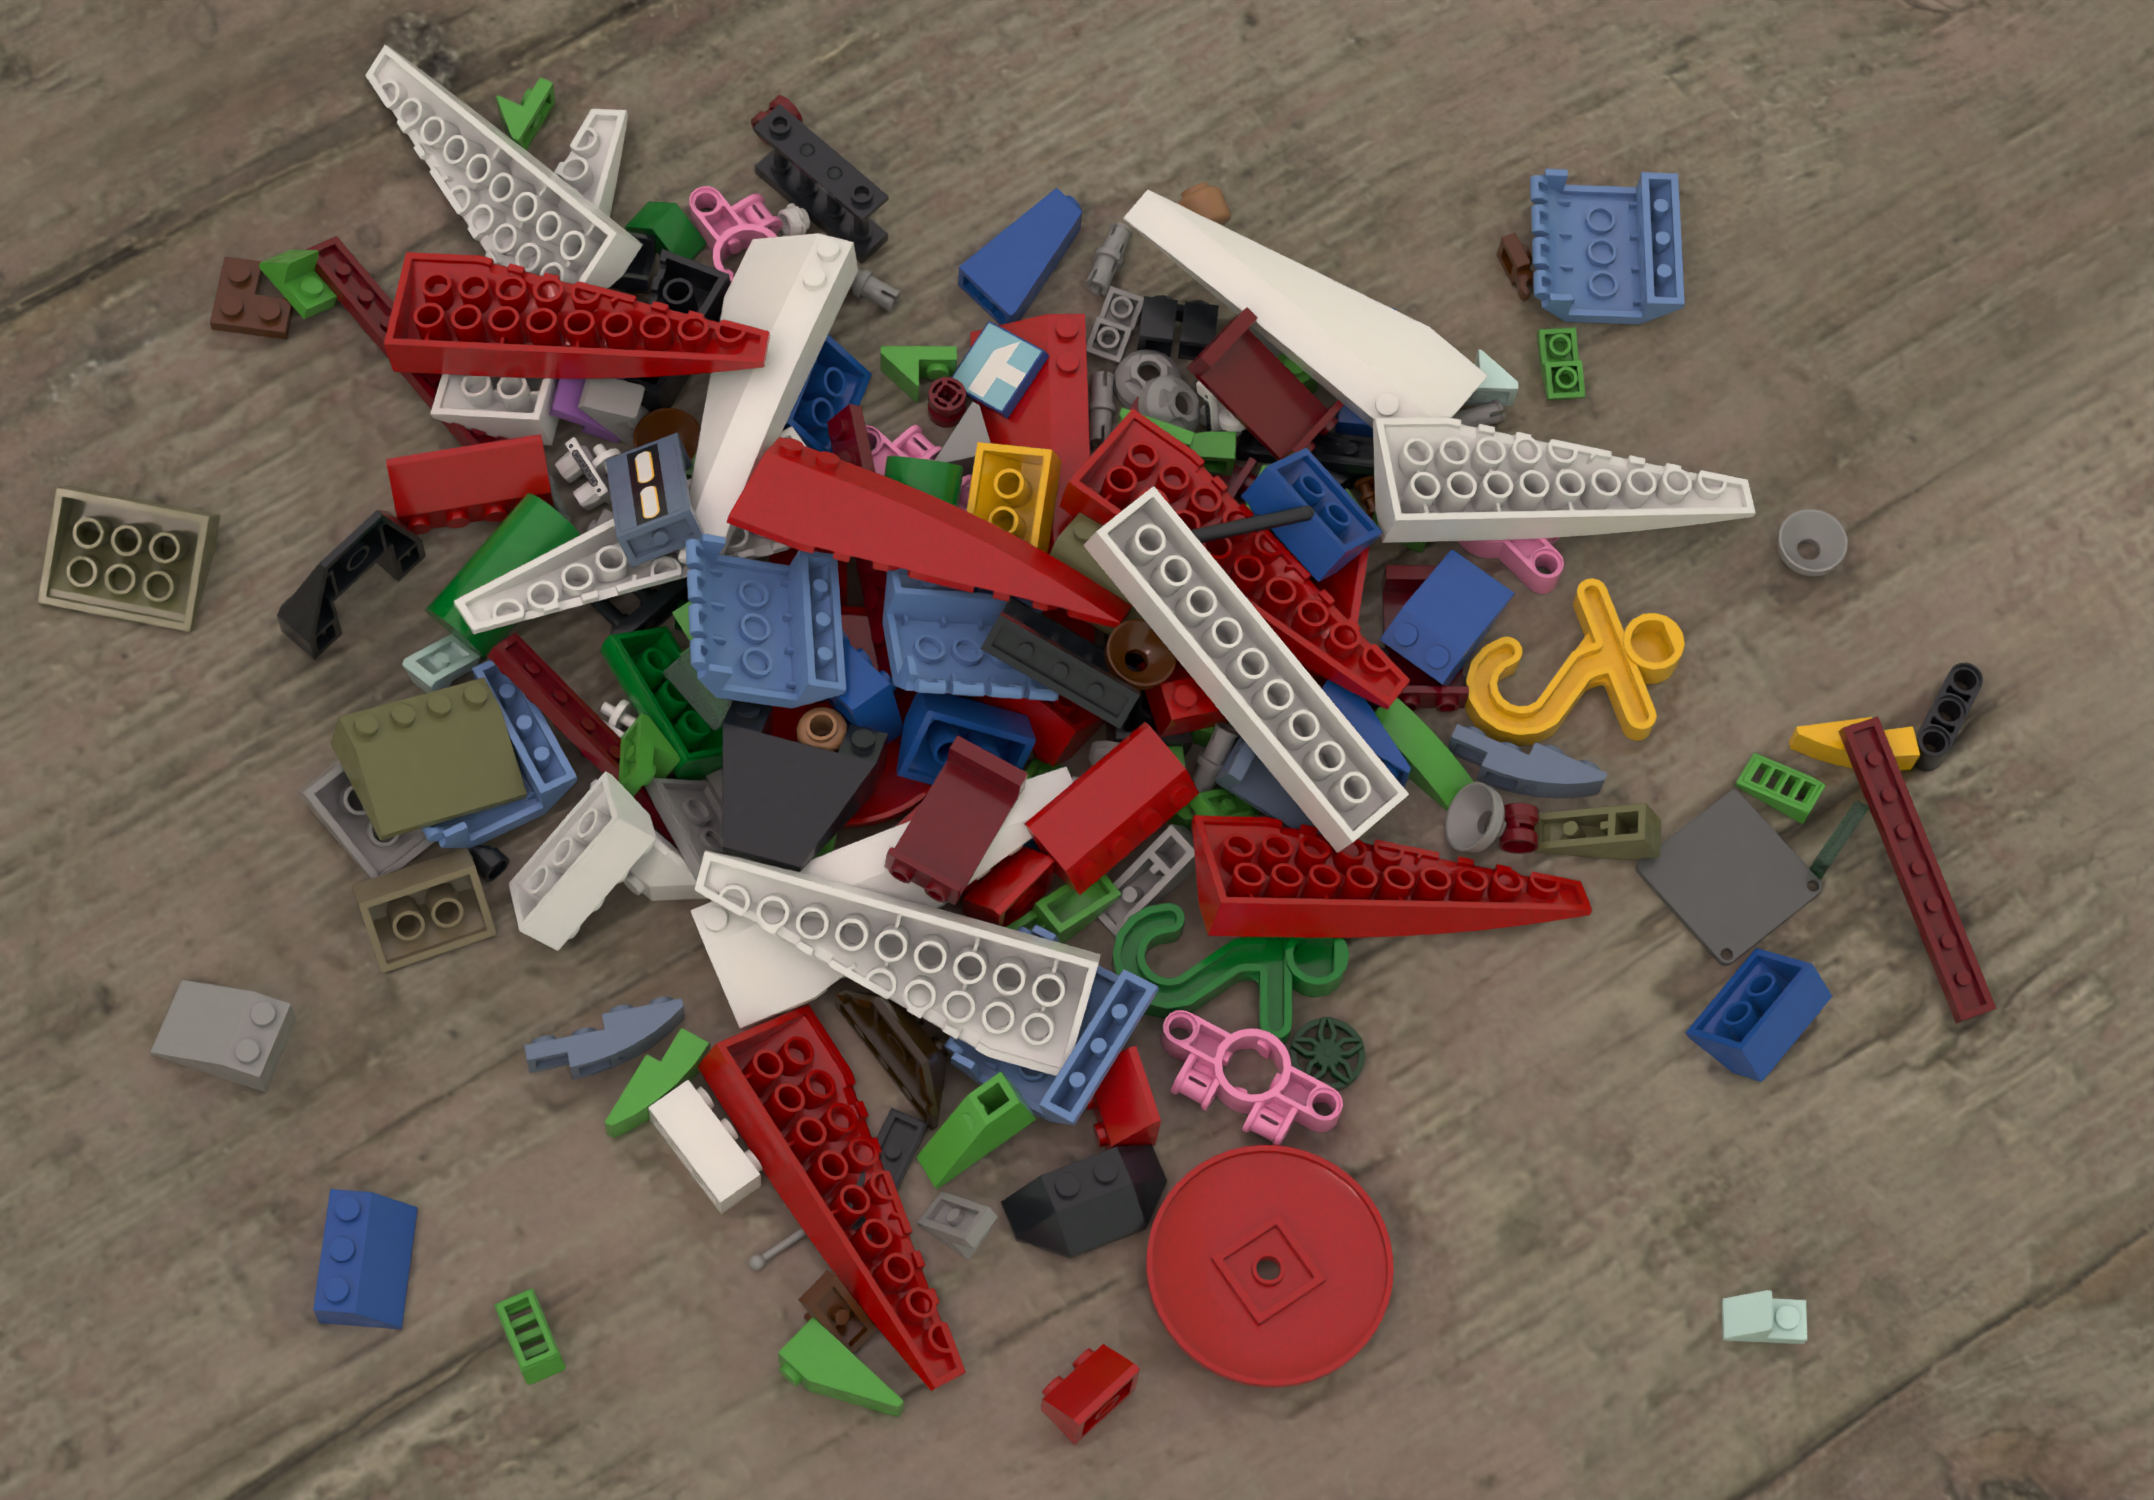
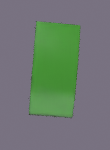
[1536,327,1585,400]

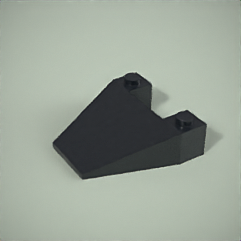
[277,510,426,660]
[722,700,888,872]

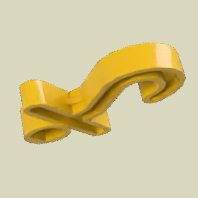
[1464,578,1685,746]

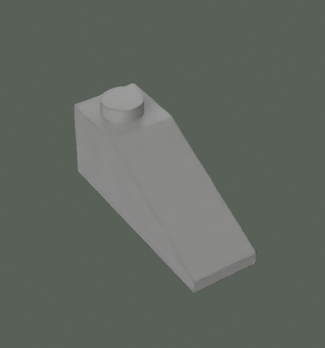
[1098,824,1196,937]

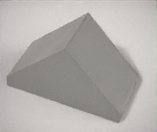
[935,402,991,476]

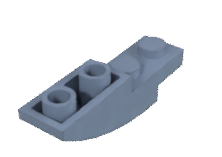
[1448,724,1608,799]
[524,997,685,1080]

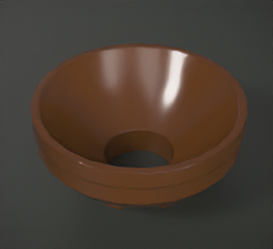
[633,408,701,471]
[1105,619,1177,690]

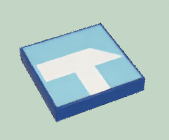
[952,321,1049,419]

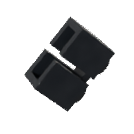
[1137,295,1219,360]

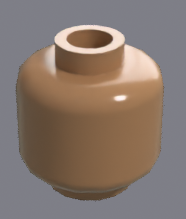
[1178,182,1231,226]
[796,707,848,753]

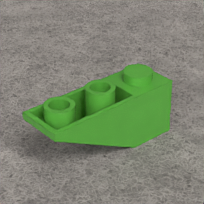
[916,1072,1037,1189]

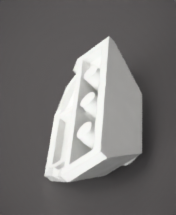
[590,779,707,901]

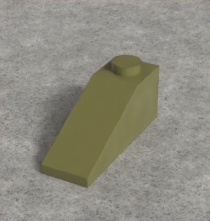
[1534,803,1661,860]

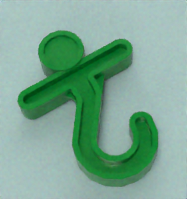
[1111,903,1349,1045]

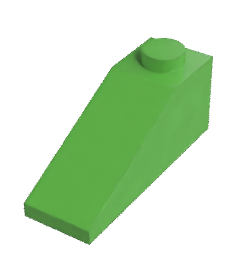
[778,1317,904,1417]

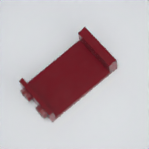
[1187,307,1344,461]
[1381,565,1469,712]
[884,735,1028,905]

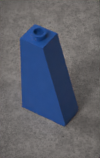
[958,188,1082,325]

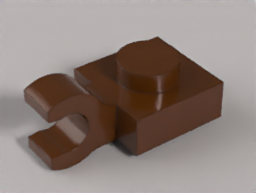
[1497,232,1534,302]

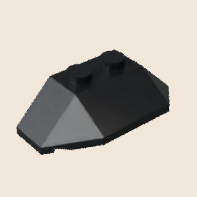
[1001,1144,1167,1259]

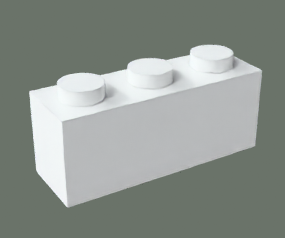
[648,1080,763,1214]

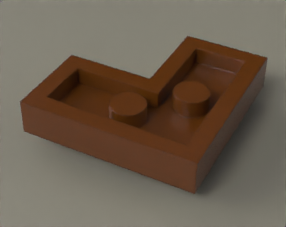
[210,257,294,340]

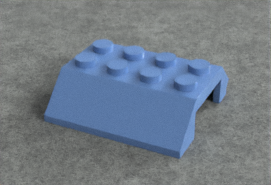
[1530,169,1685,325]
[685,534,846,708]
[882,568,1059,701]
[421,660,578,848]
[944,925,1159,1126]

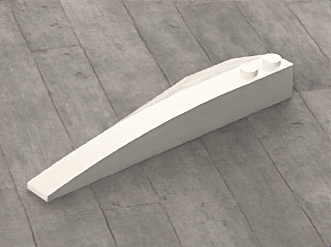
[365,45,643,289]
[430,109,628,446]
[1123,190,1488,428]
[678,233,858,564]
[1373,417,1756,543]
[454,426,807,634]
[690,767,1073,1031]
[694,850,1101,1076]

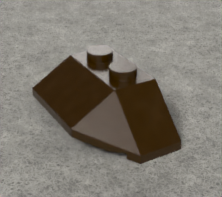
[835,989,948,1131]

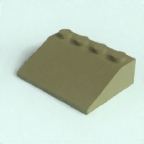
[37,486,221,632]
[331,677,527,840]

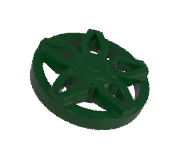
[1289,1017,1365,1091]

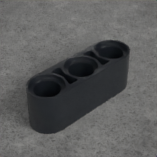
[1914,662,1983,771]

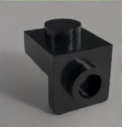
[610,232,656,292]

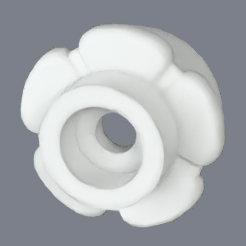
[778,203,810,236]

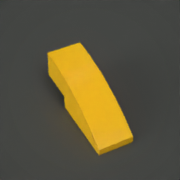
[1788,717,1920,770]

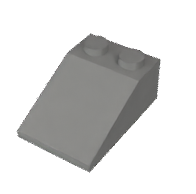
[297,759,435,879]
[150,980,297,1093]

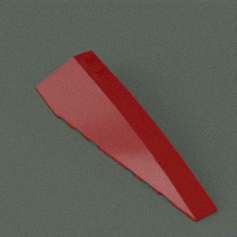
[384,252,770,379]
[970,314,1095,644]
[1059,409,1410,710]
[727,437,1132,628]
[1192,815,1592,938]
[697,1004,966,1391]

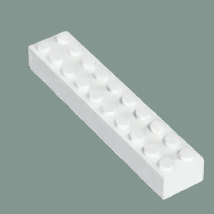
[1083,486,1409,853]

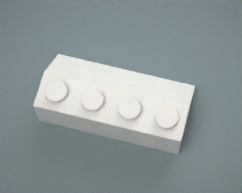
[509,771,656,951]

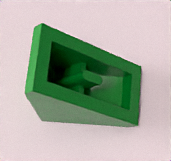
[625,201,707,260]

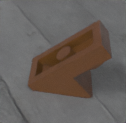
[798,1270,878,1354]

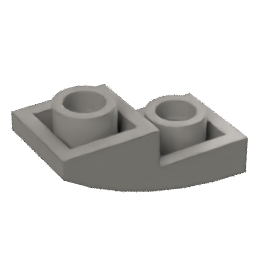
[1086,286,1144,364]

